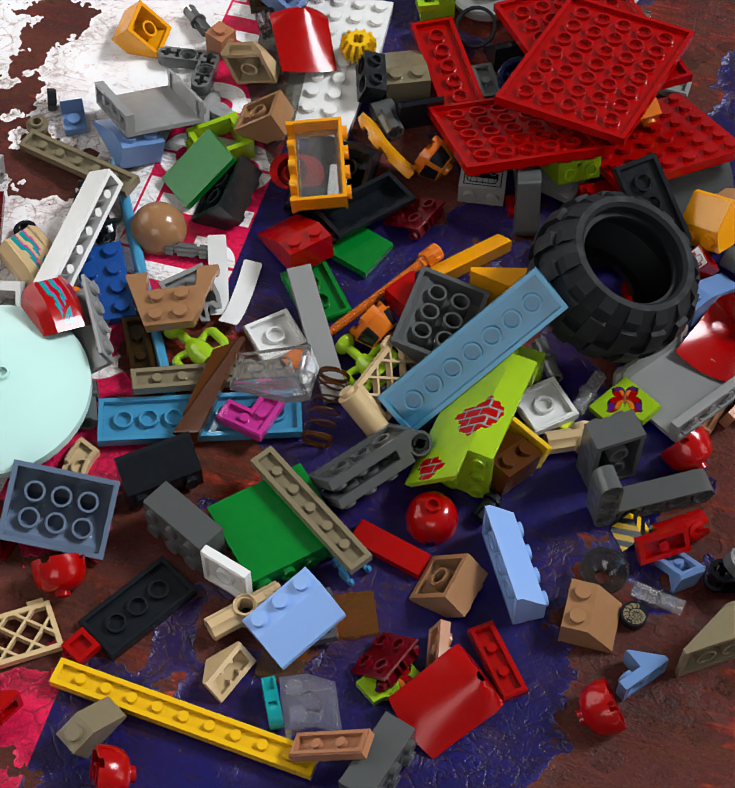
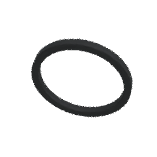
[455,6,497,49]

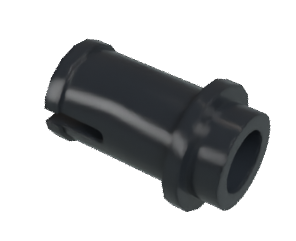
[471,491,502,525]

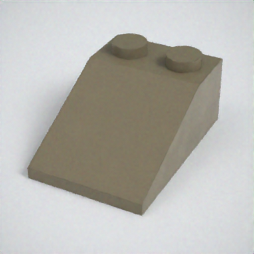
[382,50,431,103]
[674,601,735,678]

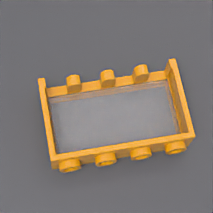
[285,117,352,213]

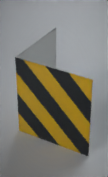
[610,513,651,552]

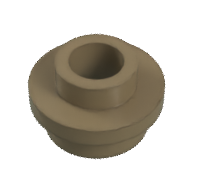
[26,116,49,134]

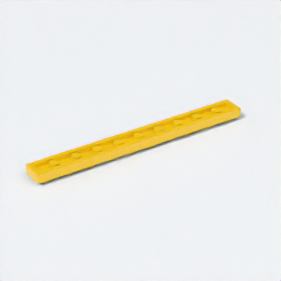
[49,657,319,781]

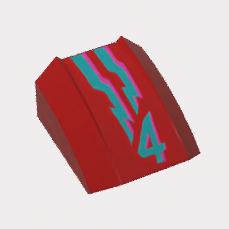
[21,275,90,337]

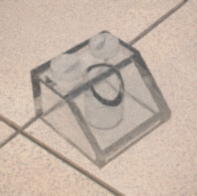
[279,674,342,741]

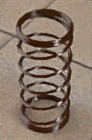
[301,366,350,448]

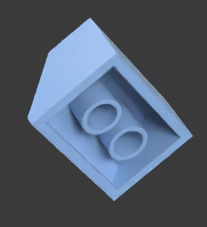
[242,567,346,670]

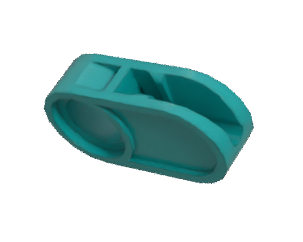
[261,675,284,731]

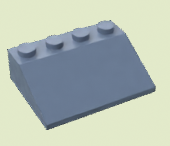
[0,459,120,560]

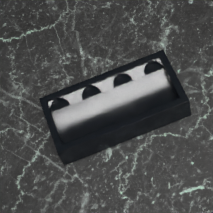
[313,171,416,240]

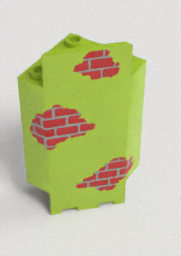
[405,345,546,499]

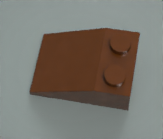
[490,432,542,497]

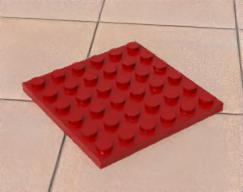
[595,93,735,192]
[428,98,603,176]

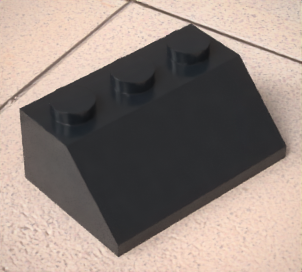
[305,135,383,189]
[191,155,262,230]
[114,431,204,510]

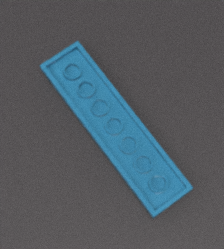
[377,266,569,430]
[97,389,303,447]

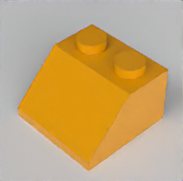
[112,0,172,59]
[683,189,735,254]

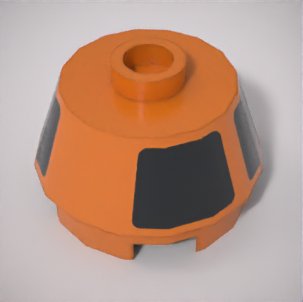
[412,135,455,181]
[349,301,398,349]

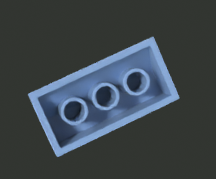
[481,505,549,625]

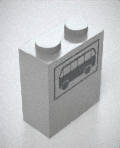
[457,168,508,206]

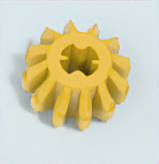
[340,28,377,64]

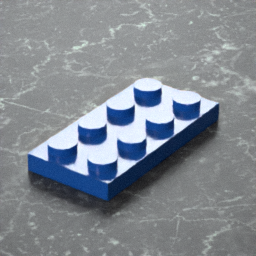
[79,241,136,326]

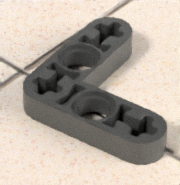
[158,46,220,96]

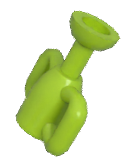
[164,327,229,365]
[335,333,399,392]

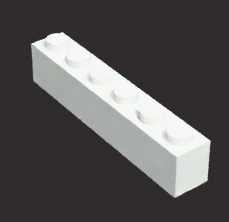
[33,168,123,287]

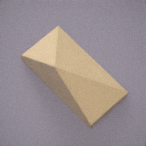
[202,641,256,703]

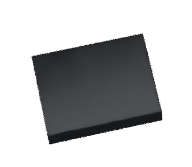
[483,41,525,72]
[395,96,445,129]

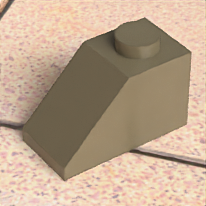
[56,696,127,758]

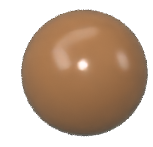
[130,201,187,255]

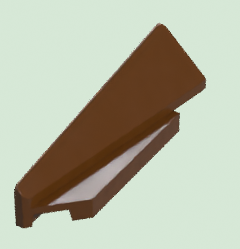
[173,337,245,444]

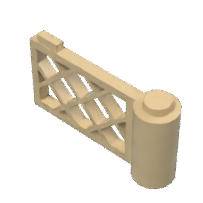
[338,335,417,437]
[0,598,63,669]

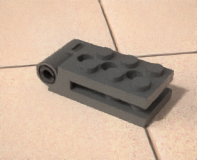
[308,423,432,509]

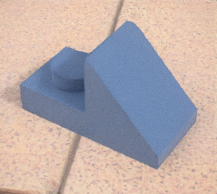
[60,98,88,137]
[655,553,705,593]
[616,650,669,701]

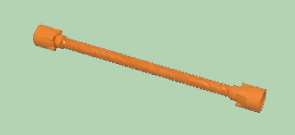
[280,243,444,373]

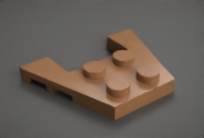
[126,264,220,332]

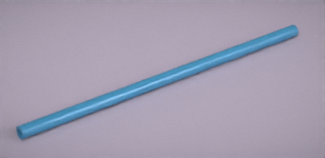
[110,157,176,395]

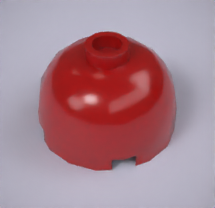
[660,426,713,473]
[406,491,458,545]
[30,553,86,598]
[575,677,627,736]
[89,744,136,788]

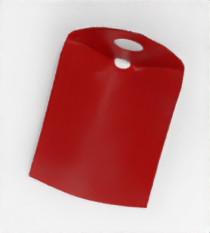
[269,6,337,73]
[675,292,735,382]
[388,644,504,759]

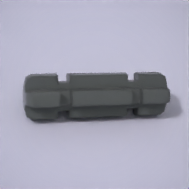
[164,242,208,259]

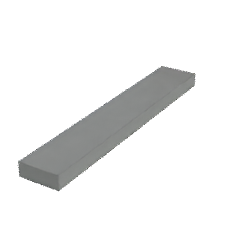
[287,264,346,404]

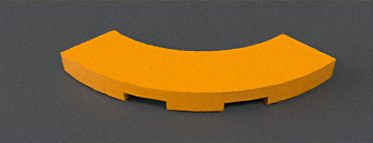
[358,112,414,179]

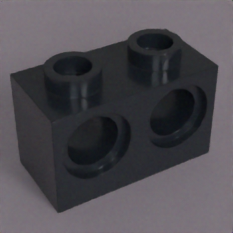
[355,50,387,104]

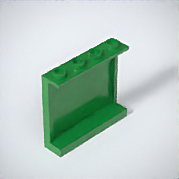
[207,463,334,592]

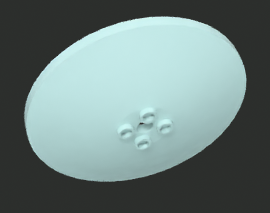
[0,305,92,480]

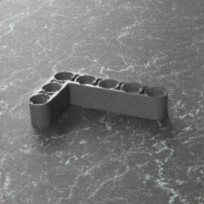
[512,166,542,236]
[585,465,715,527]

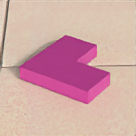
[216,391,286,442]

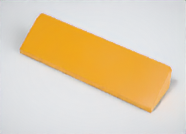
[431,234,512,278]

